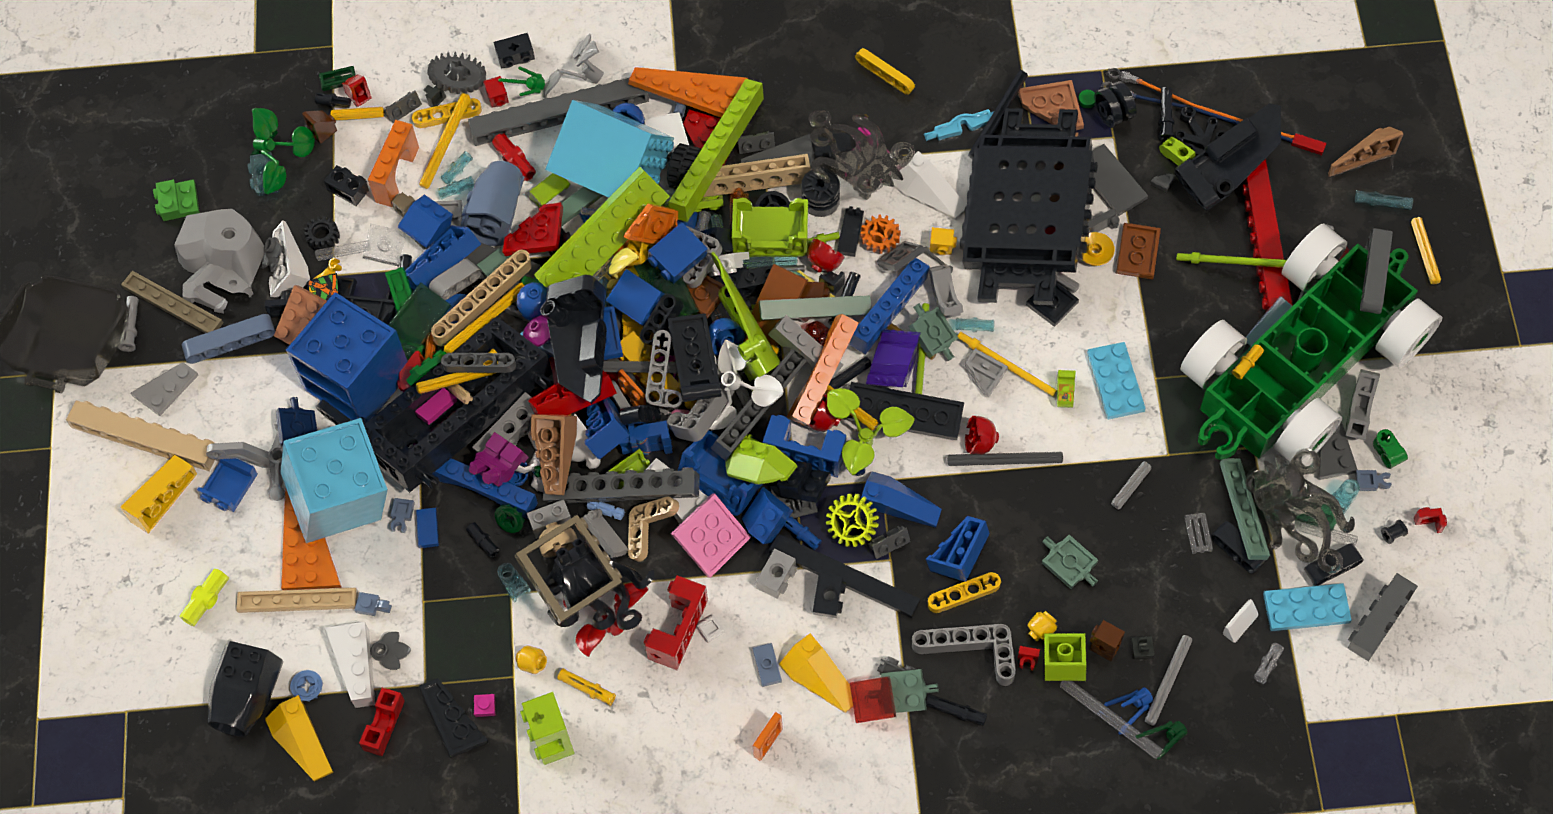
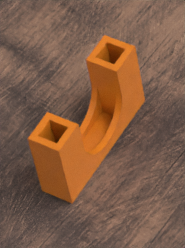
[368,120,419,207]

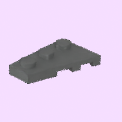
[1319,421,1358,480]

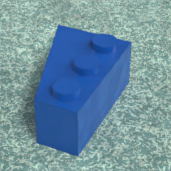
[926,516,990,582]

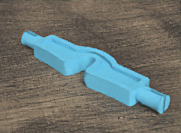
[924,109,994,141]

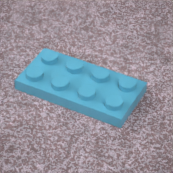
[1087,342,1146,420]
[1263,583,1352,631]

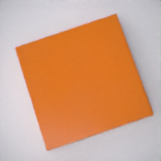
[753,712,783,761]

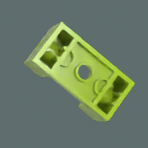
[520,692,575,765]

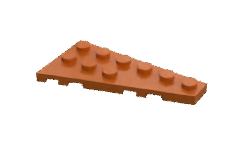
[628,67,748,118]
[281,486,342,590]

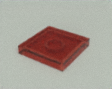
[850,676,896,723]

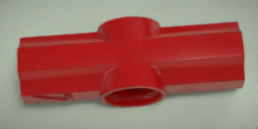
[492,133,536,181]

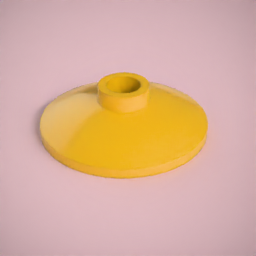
[1083,232,1115,266]

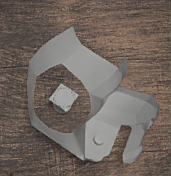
[174,209,265,314]

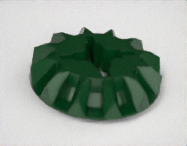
[495,504,525,533]

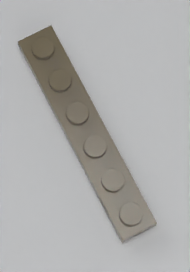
[121,271,223,333]

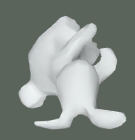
[515,414,601,492]

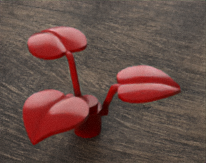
[563,583,649,657]

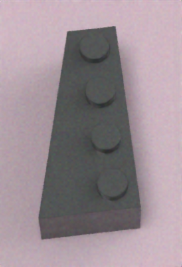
[1348,573,1418,662]

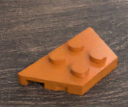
[624,203,678,244]

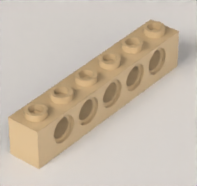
[703,154,811,197]

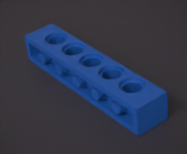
[850,258,930,355]

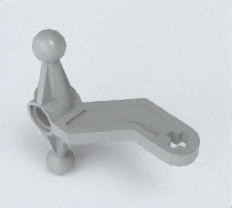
[206,420,285,501]

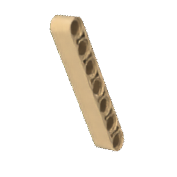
[431,250,531,346]

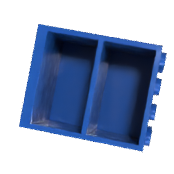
[286,292,408,421]

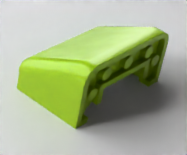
[732,198,808,257]

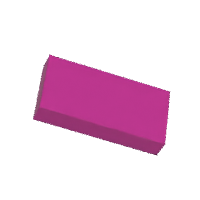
[415,388,457,425]

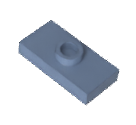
[753,643,782,687]

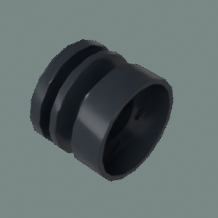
[801,168,840,217]

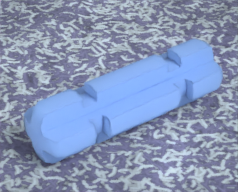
[587,502,625,520]

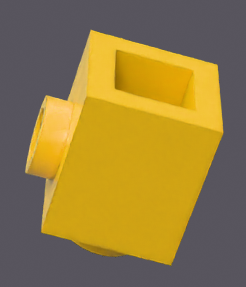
[930,227,957,255]

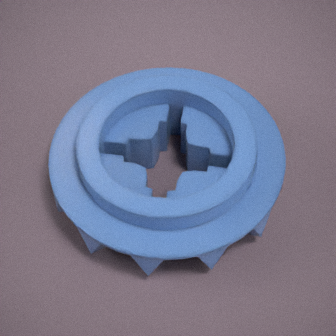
[290,670,323,702]

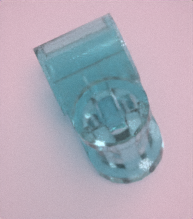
[1325,479,1360,518]
[497,563,531,603]

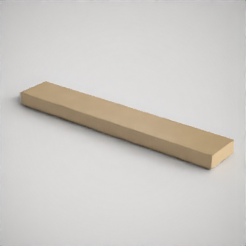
[236,588,357,613]

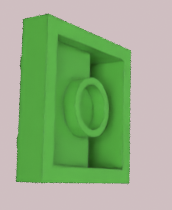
[153,179,200,221]

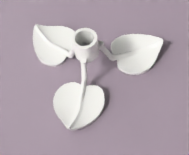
[710,340,784,430]

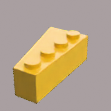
[120,455,197,534]

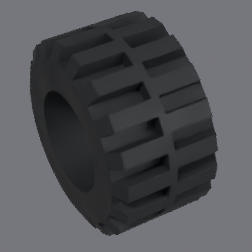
[667,143,701,189]

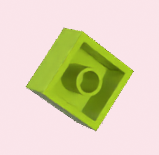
[1044,634,1086,681]

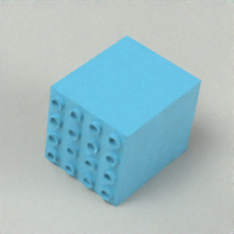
[545,100,674,198]
[281,418,388,543]

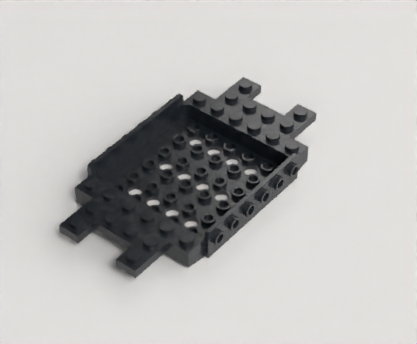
[960,108,1098,305]

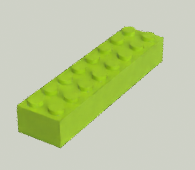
[534,166,670,288]

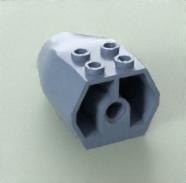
[461,161,525,246]

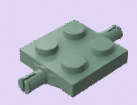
[908,303,958,361]
[1042,535,1098,589]
[869,669,939,714]

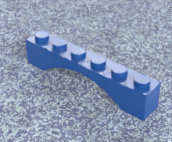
[433,459,538,519]

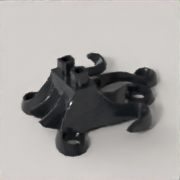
[544,537,655,630]

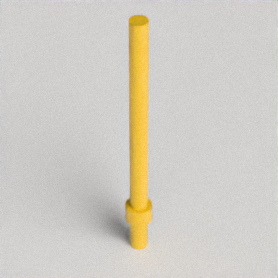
[957,332,1057,396]

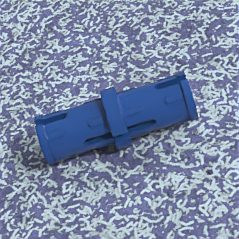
[784,516,822,550]

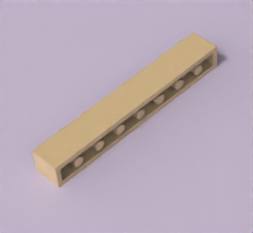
[66,400,215,471]

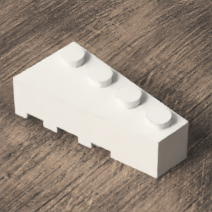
[325,622,375,708]

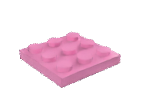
[671,494,751,578]

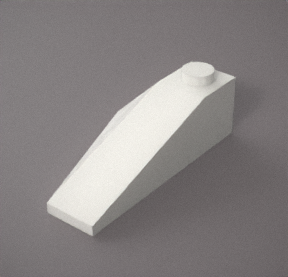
[891,151,967,219]
[269,220,310,297]

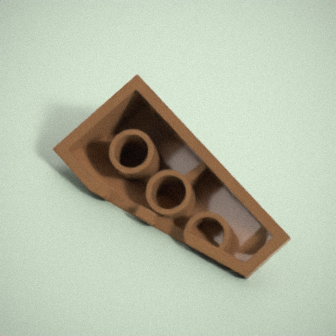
[1328,127,1403,177]
[531,414,577,495]

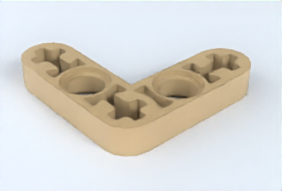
[628,497,679,562]

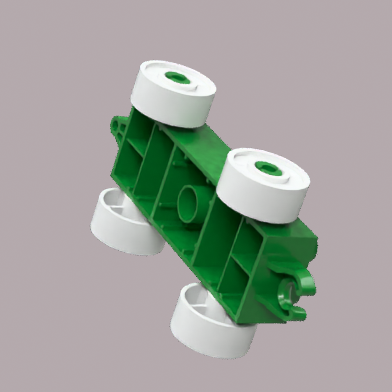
[1180,224,1443,468]

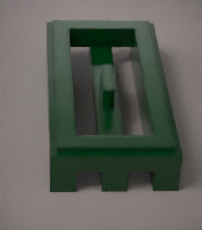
[319,66,356,91]

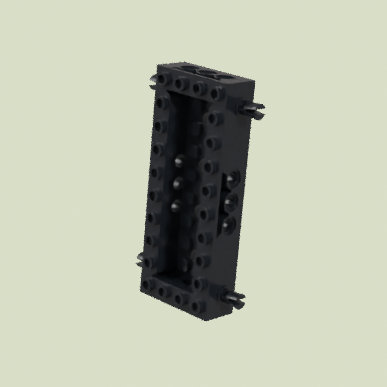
[360,316,554,493]

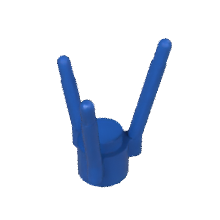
[1104,687,1153,735]

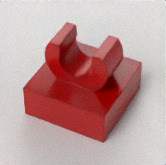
[1017,646,1040,670]

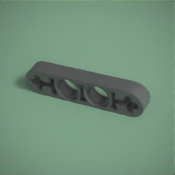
[441,353,516,373]

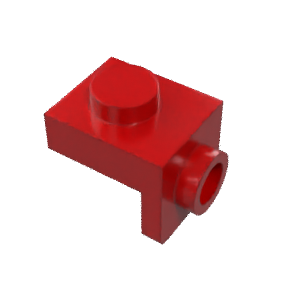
[1414,507,1447,533]

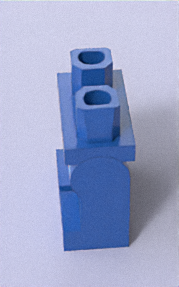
[620,420,673,455]

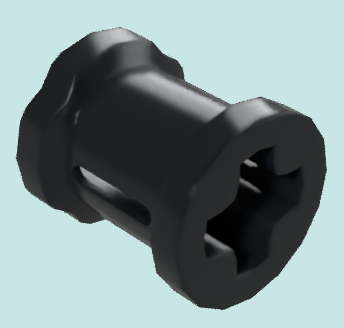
[1381,520,1408,544]

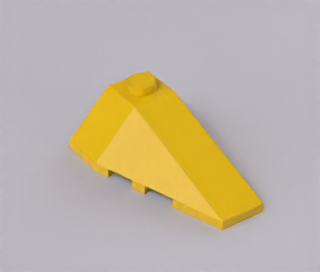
[779,633,861,713]
[265,695,333,781]

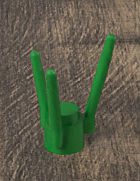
[498,66,545,96]

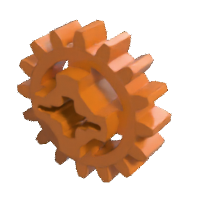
[860,214,901,254]

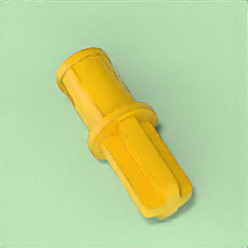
[1232,345,1264,380]

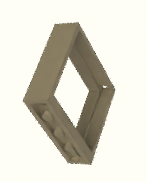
[515,515,622,624]

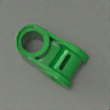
[1373,429,1408,469]

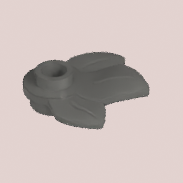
[261,237,282,272]
[370,631,411,670]

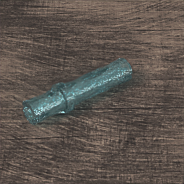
[1355,190,1413,210]

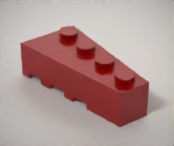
[528,370,617,415]

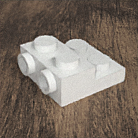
[700,252,750,277]

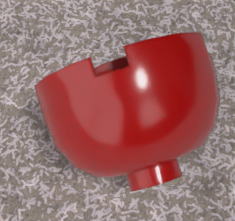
[807,238,845,273]
[806,393,841,432]
[965,416,999,454]

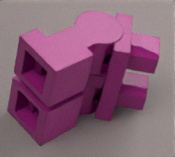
[469,432,529,487]

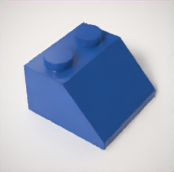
[398,194,453,248]
[742,487,793,544]

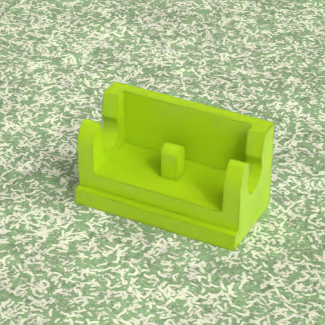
[529,173,570,208]
[609,449,651,489]

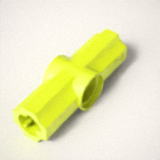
[179,568,229,626]

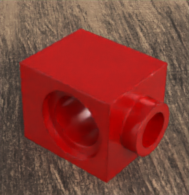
[483,76,509,108]

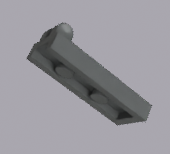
[1087,208,1120,233]

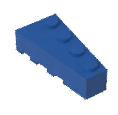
[405,225,481,292]
[585,397,630,459]

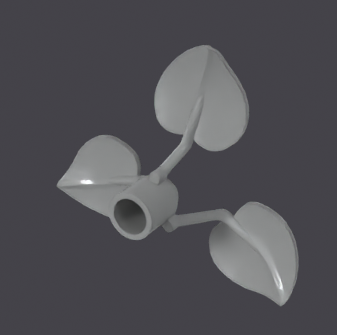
[543,33,604,99]

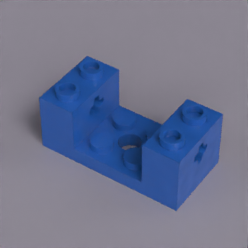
[763,415,847,478]

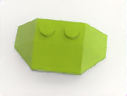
[725,438,797,484]

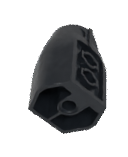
[208,641,284,737]

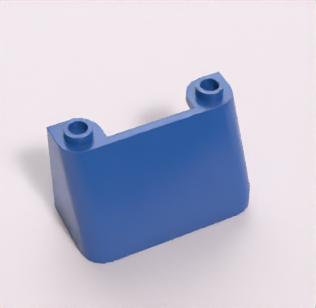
[678,430,763,516]

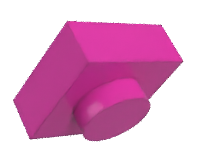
[474,694,495,717]

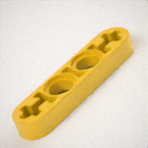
[855,48,915,95]
[412,98,482,128]
[928,572,1001,613]

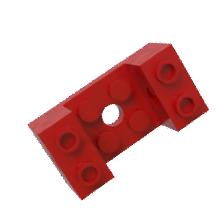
[644,575,708,670]

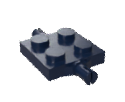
[276,397,317,445]

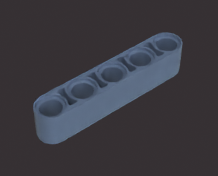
[181,314,275,364]

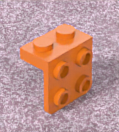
[618,369,652,406]

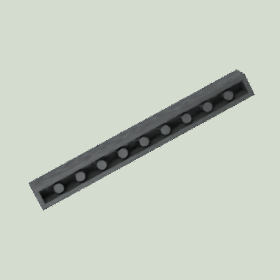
[468,77,649,146]

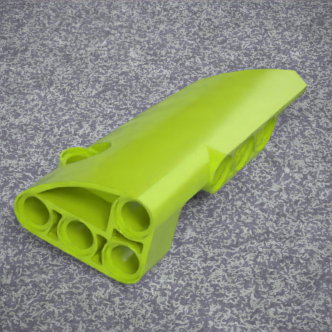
[711,252,781,381]

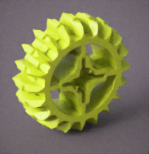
[826,493,879,547]

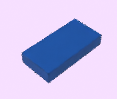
[416,508,439,548]

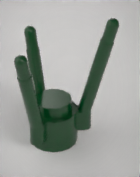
[1135,721,1188,760]

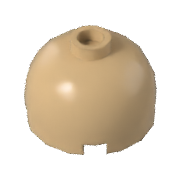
[539,522,578,558]

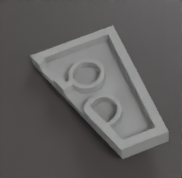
[131,362,198,416]

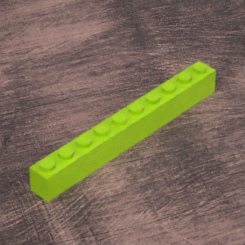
[669,79,764,222]

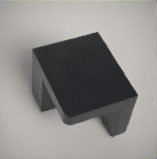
[819,271,845,296]

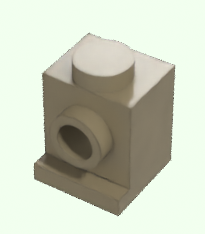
[392,192,415,217]

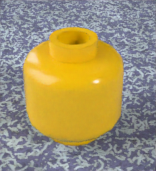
[1027,611,1057,641]
[516,645,547,674]

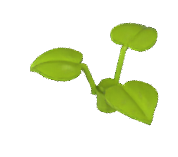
[827,388,914,475]

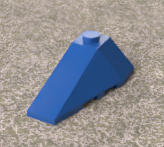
[861,471,942,527]

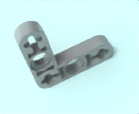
[683,226,722,288]

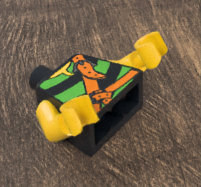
[307,258,342,301]

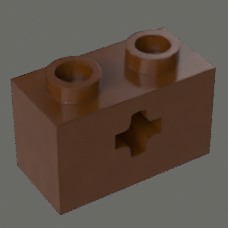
[1089,620,1125,661]

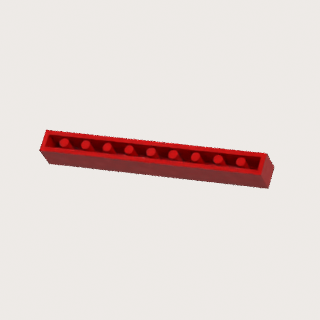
[1242,159,1292,312]

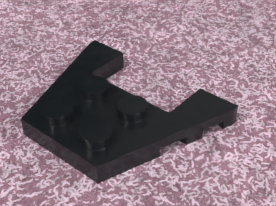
[339,277,396,324]

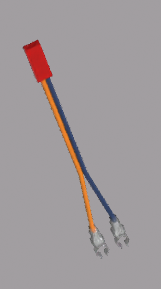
[1101,68,1326,155]

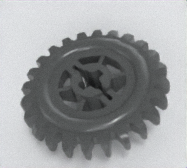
[427,51,486,94]

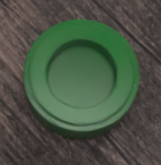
[1078,90,1095,108]

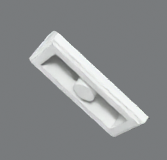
[1223,599,1258,643]

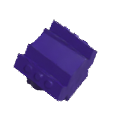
[866,329,921,388]

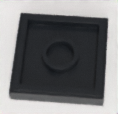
[1026,282,1079,327]

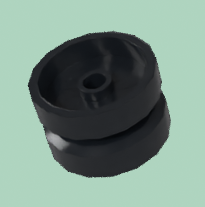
[1094,81,1137,128]

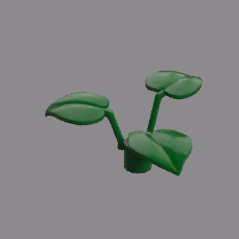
[252,108,315,194]

